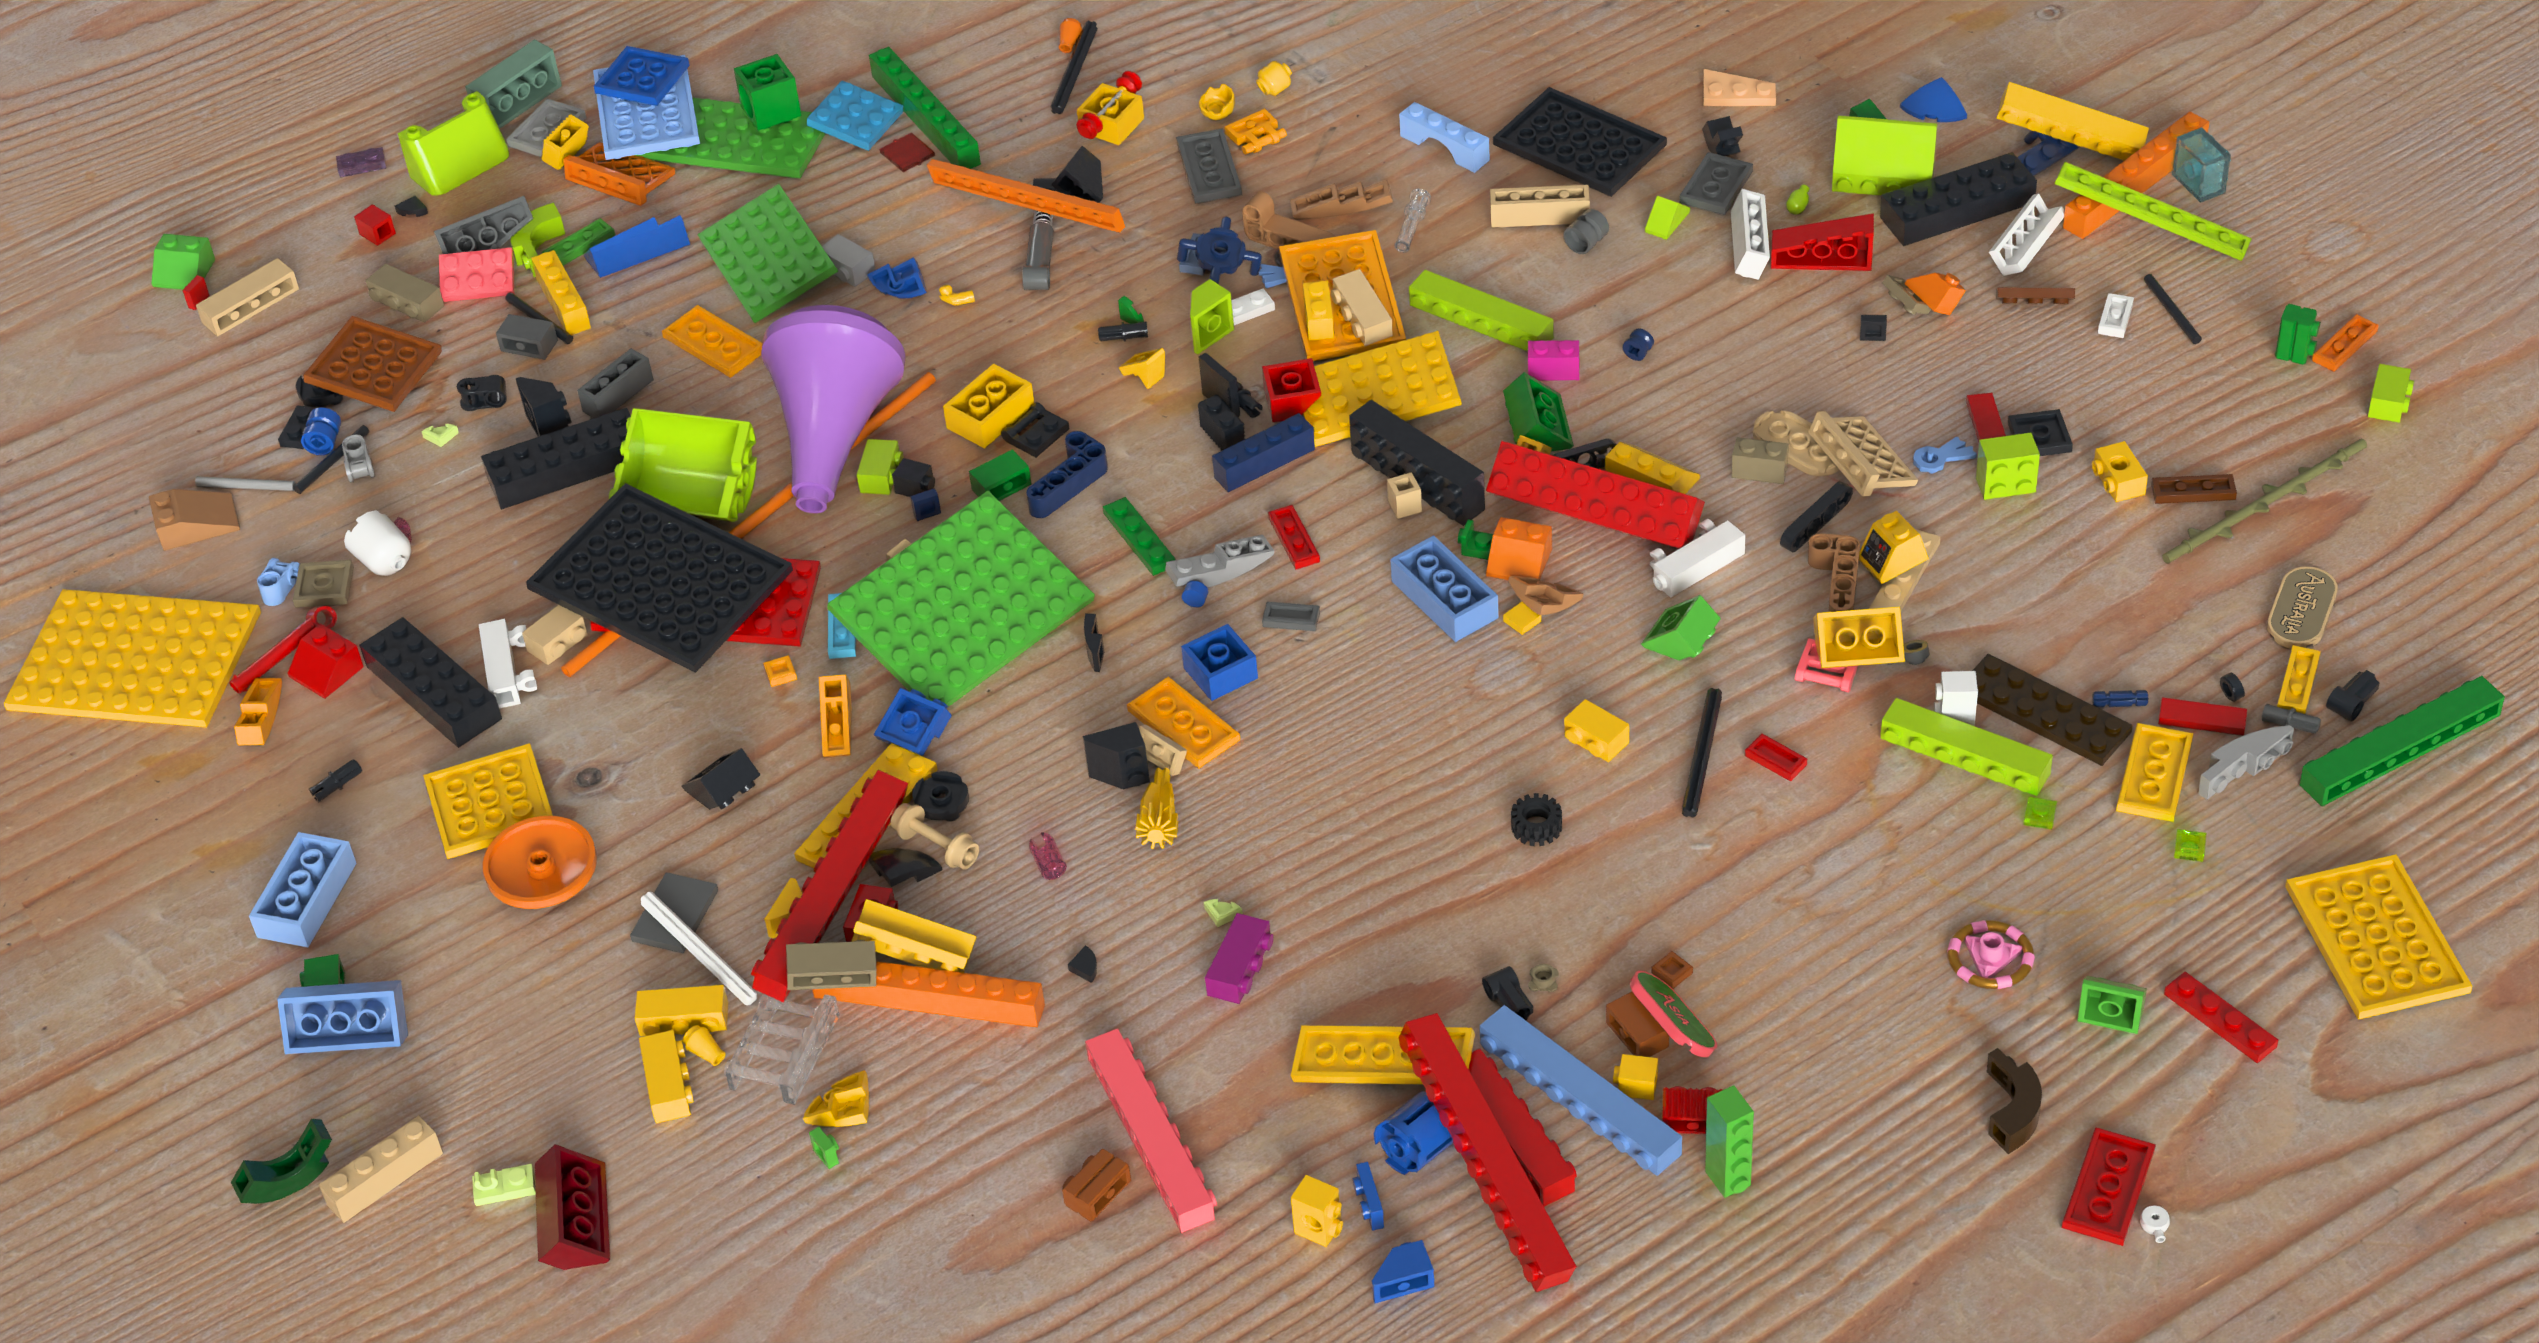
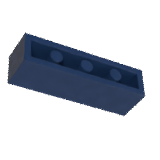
[1212,413,1315,492]

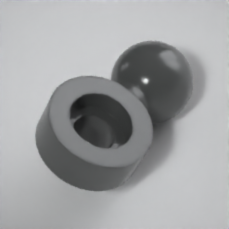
[1887,640,1930,665]

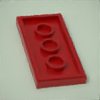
[2062,1127,2156,1246]

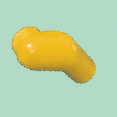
[939,285,975,306]

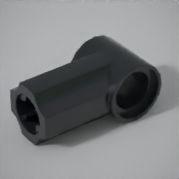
[2326,670,2380,721]
[1482,966,1533,1020]

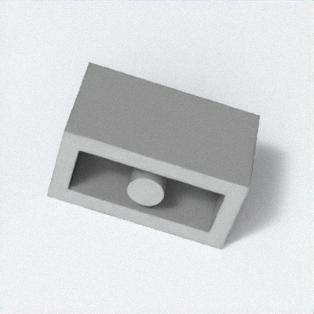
[822,234,876,287]

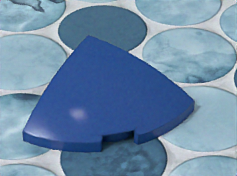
[1900,77,1967,123]
[867,257,927,299]

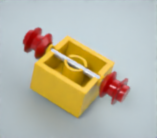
[1076,71,1144,145]

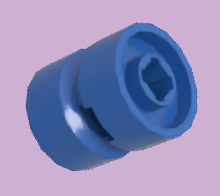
[301,408,342,455]

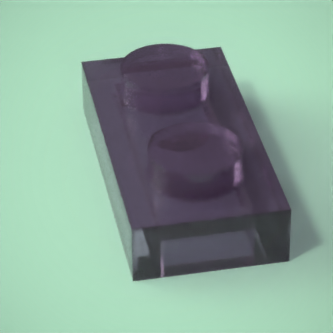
[336,147,386,178]

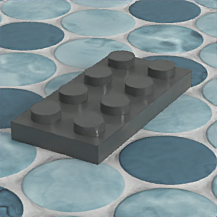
[1176,128,1242,204]

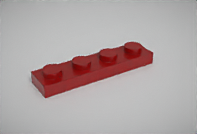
[2164,971,2278,1063]

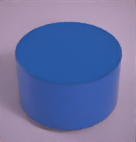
[1182,581,1208,608]

